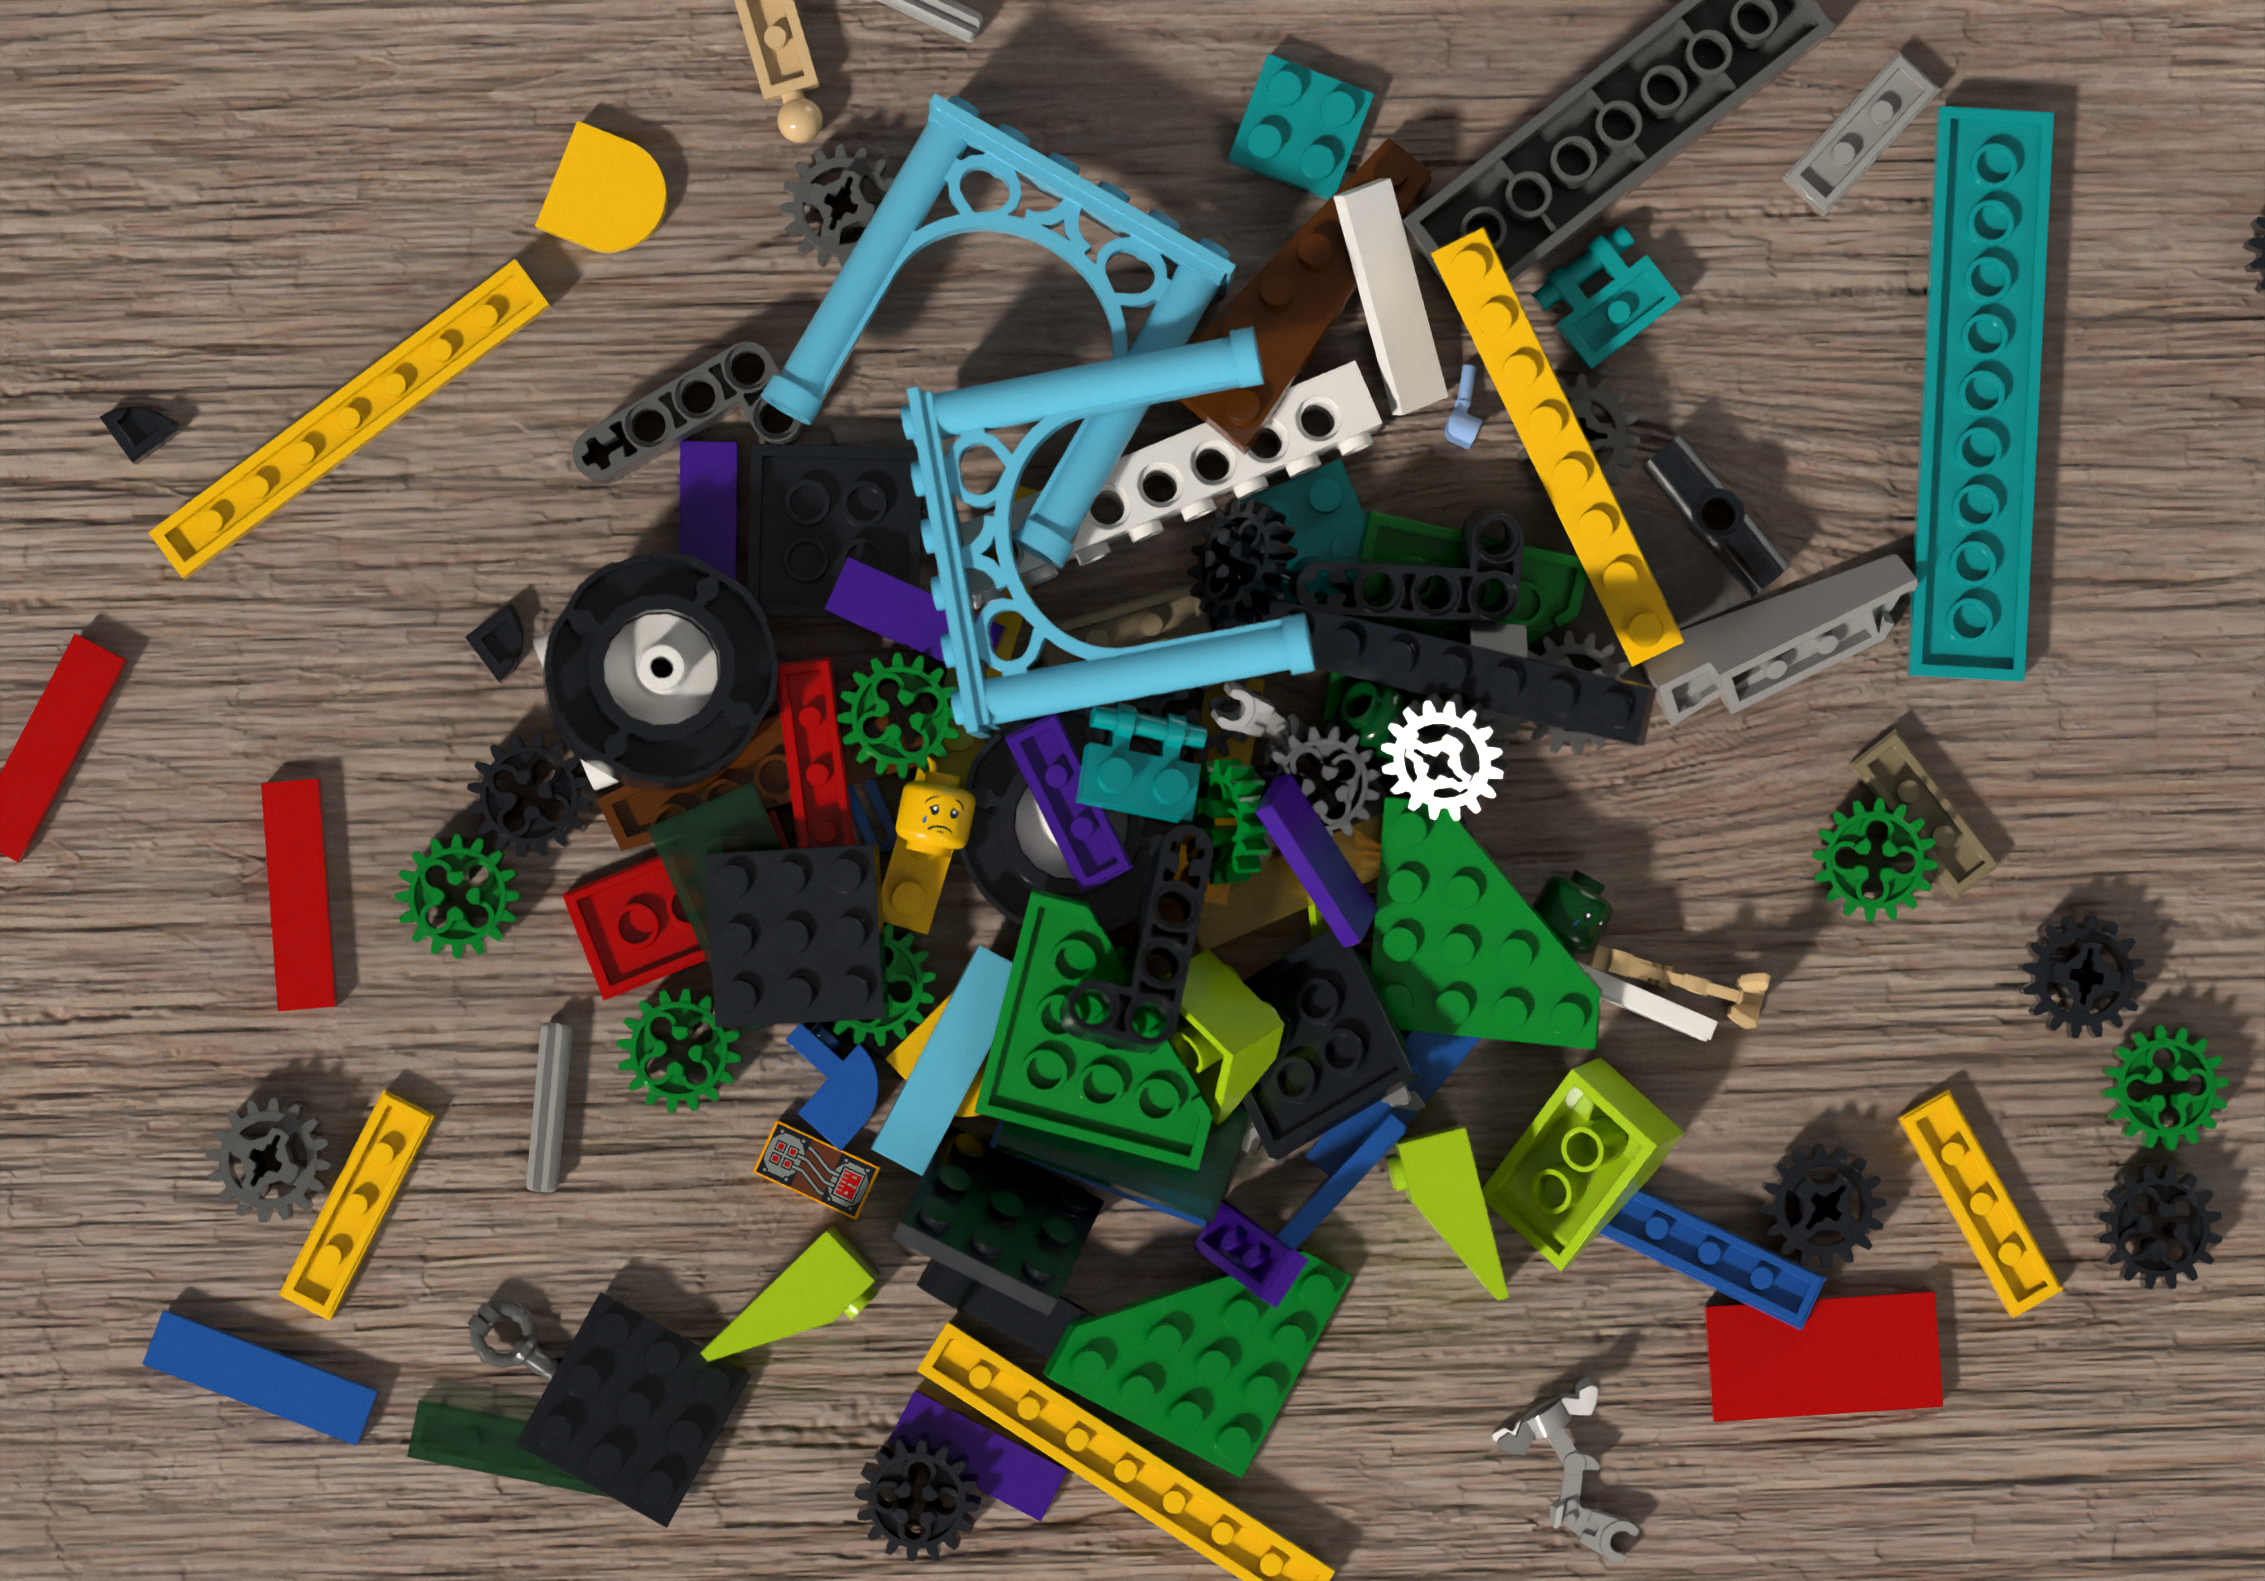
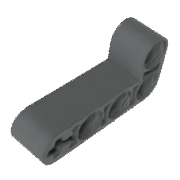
[573,341,805,484]

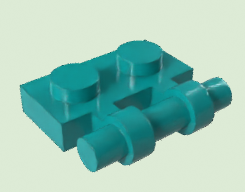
[1531,225,1682,372]
[1076,703,1207,825]

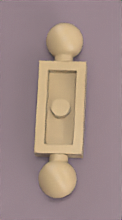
[734,0,823,143]

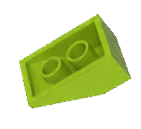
[1482,1057,1685,1271]
[1385,1124,1509,1300]
[700,1225,881,1361]

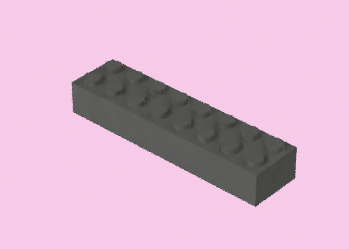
[1402,0,1835,295]

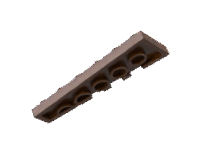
[1178,138,1432,455]
[597,651,935,851]

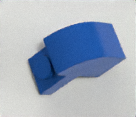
[785,1022,881,1151]

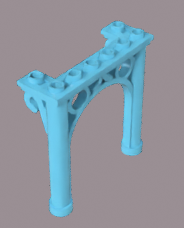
[761,93,1236,568]
[901,326,1316,740]

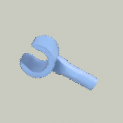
[1444,365,1483,449]

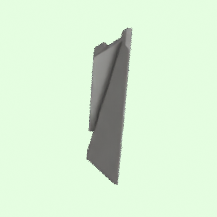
[1639,554,1918,726]

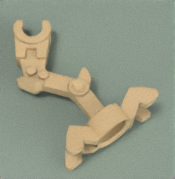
[1588,945,1771,1029]

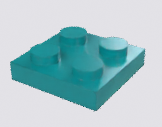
[1227,54,1374,201]
[1241,459,1365,603]

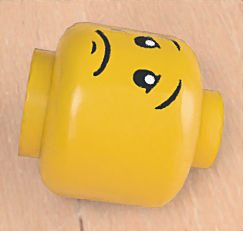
[895,770,976,858]

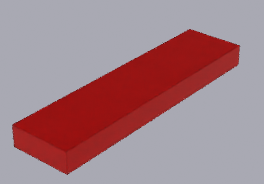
[0,634,129,863]
[777,657,856,848]
[261,779,338,1011]

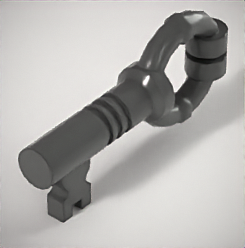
[467,1301,559,1383]

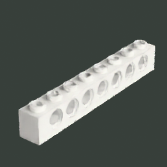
[935,361,1383,610]

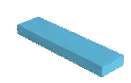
[870,945,1013,1176]

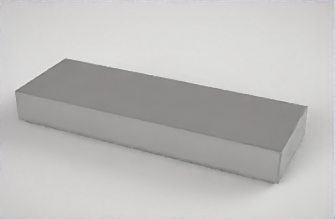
[1782,51,1941,217]

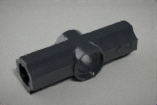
[1642,434,1791,598]

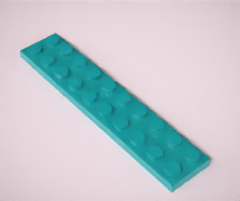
[1907,106,2054,683]

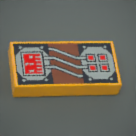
[752,1119,881,1220]

